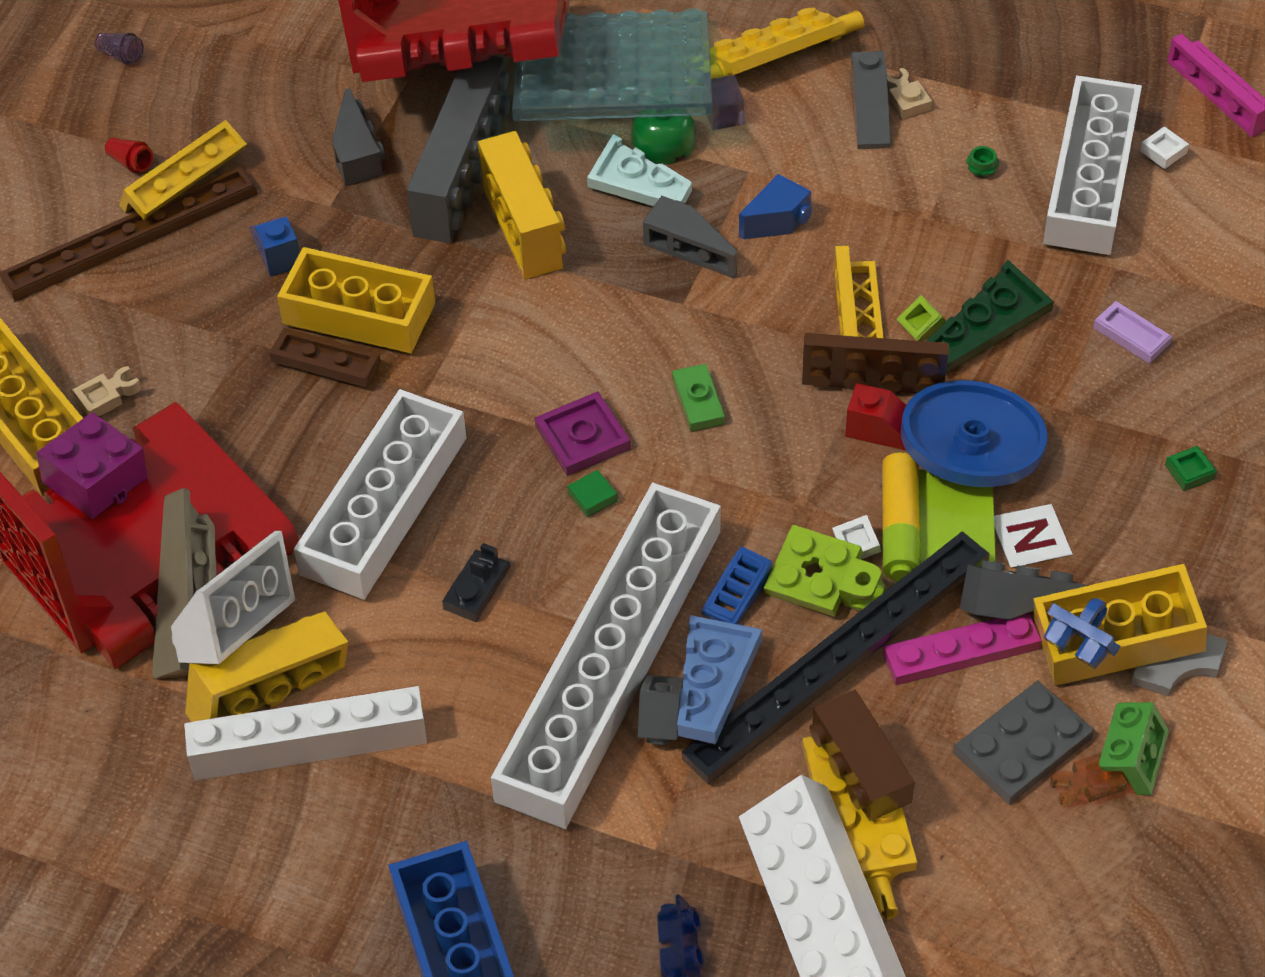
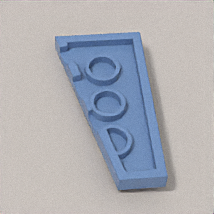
[677,615,762,744]

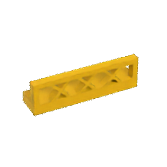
[119,120,247,220]
[834,246,884,338]

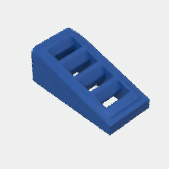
[701,547,772,625]

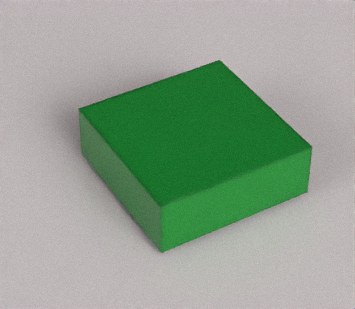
[1165,445,1217,491]
[567,470,618,517]

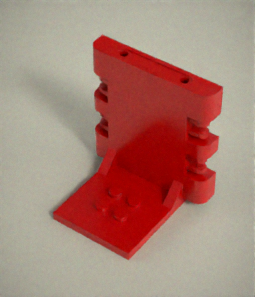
[338,0,569,82]
[0,402,299,669]

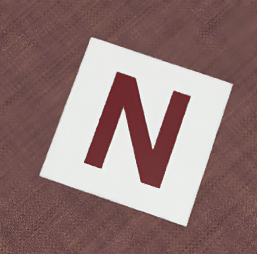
[994,504,1073,568]

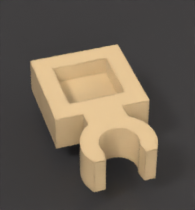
[887,68,932,120]
[72,366,141,416]

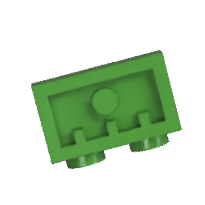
[1099,702,1169,795]

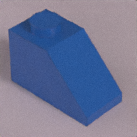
[739,174,812,239]
[249,216,300,277]

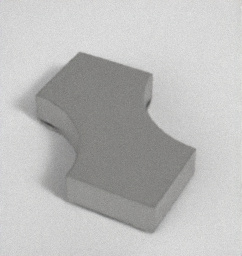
[1131,634,1228,696]

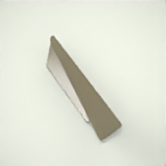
[152,488,216,679]

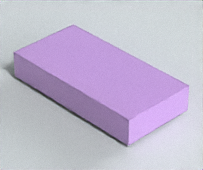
[1093,301,1172,364]

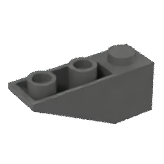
[332,88,386,186]
[960,560,1087,620]

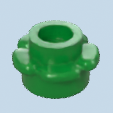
[966,146,999,177]

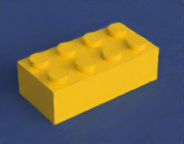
[478,131,566,280]
[277,247,435,354]
[1033,564,1207,686]

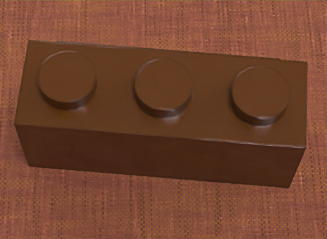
[809,689,915,821]

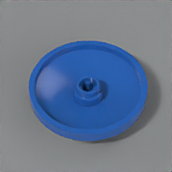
[901,380,1047,487]

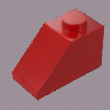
[845,383,906,451]

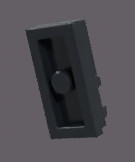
[442,543,511,622]

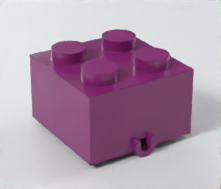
[36,412,147,519]

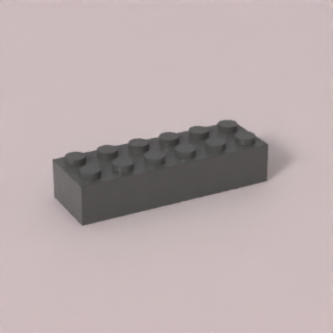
[407,56,511,243]

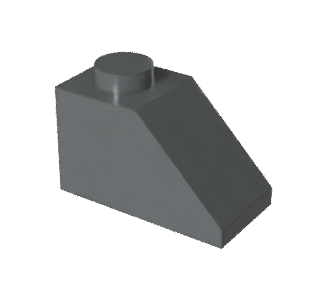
[638,675,683,745]

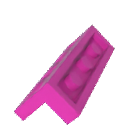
[1167,33,1265,137]

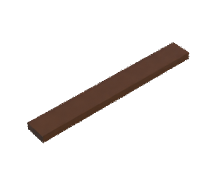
[0,166,257,302]

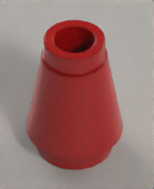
[105,137,153,173]

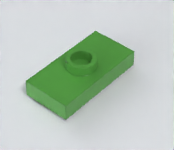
[672,364,725,432]

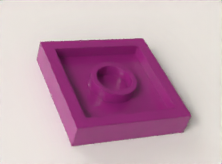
[534,391,631,476]

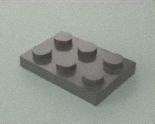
[953,680,1094,805]

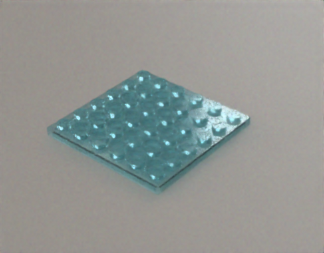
[512,9,712,121]

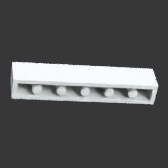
[184,686,427,781]

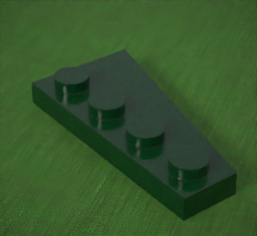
[927,260,1054,373]

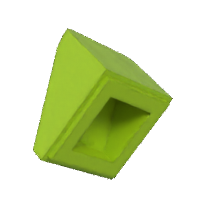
[897,295,946,341]

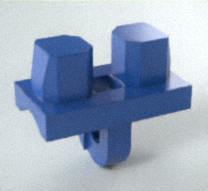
[1044,598,1121,669]

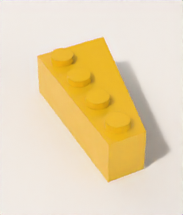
[185,611,348,722]

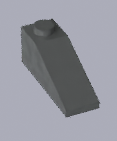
[850,51,891,149]
[643,196,737,278]

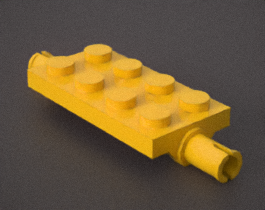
[688,8,865,92]
[802,725,917,920]

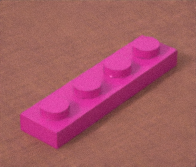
[883,612,1042,685]

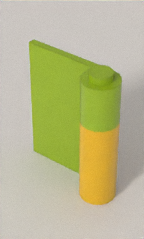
[882,452,996,582]

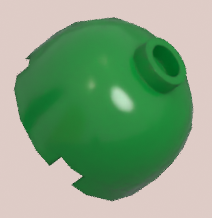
[631,100,696,165]

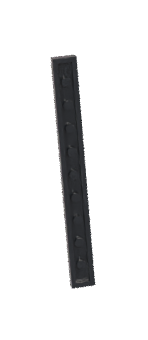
[682,531,989,785]

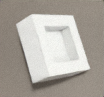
[1140,127,1189,169]
[832,515,881,560]

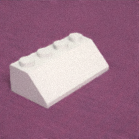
[171,531,295,664]

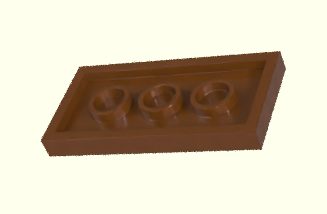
[802,333,949,393]

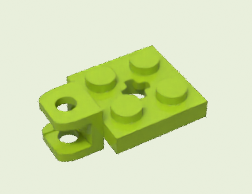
[764,525,886,617]

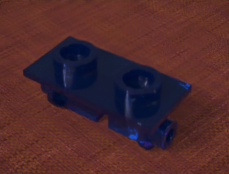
[657,894,704,977]

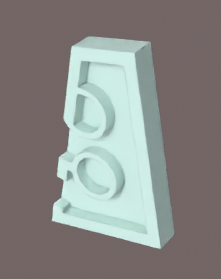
[587,134,692,206]

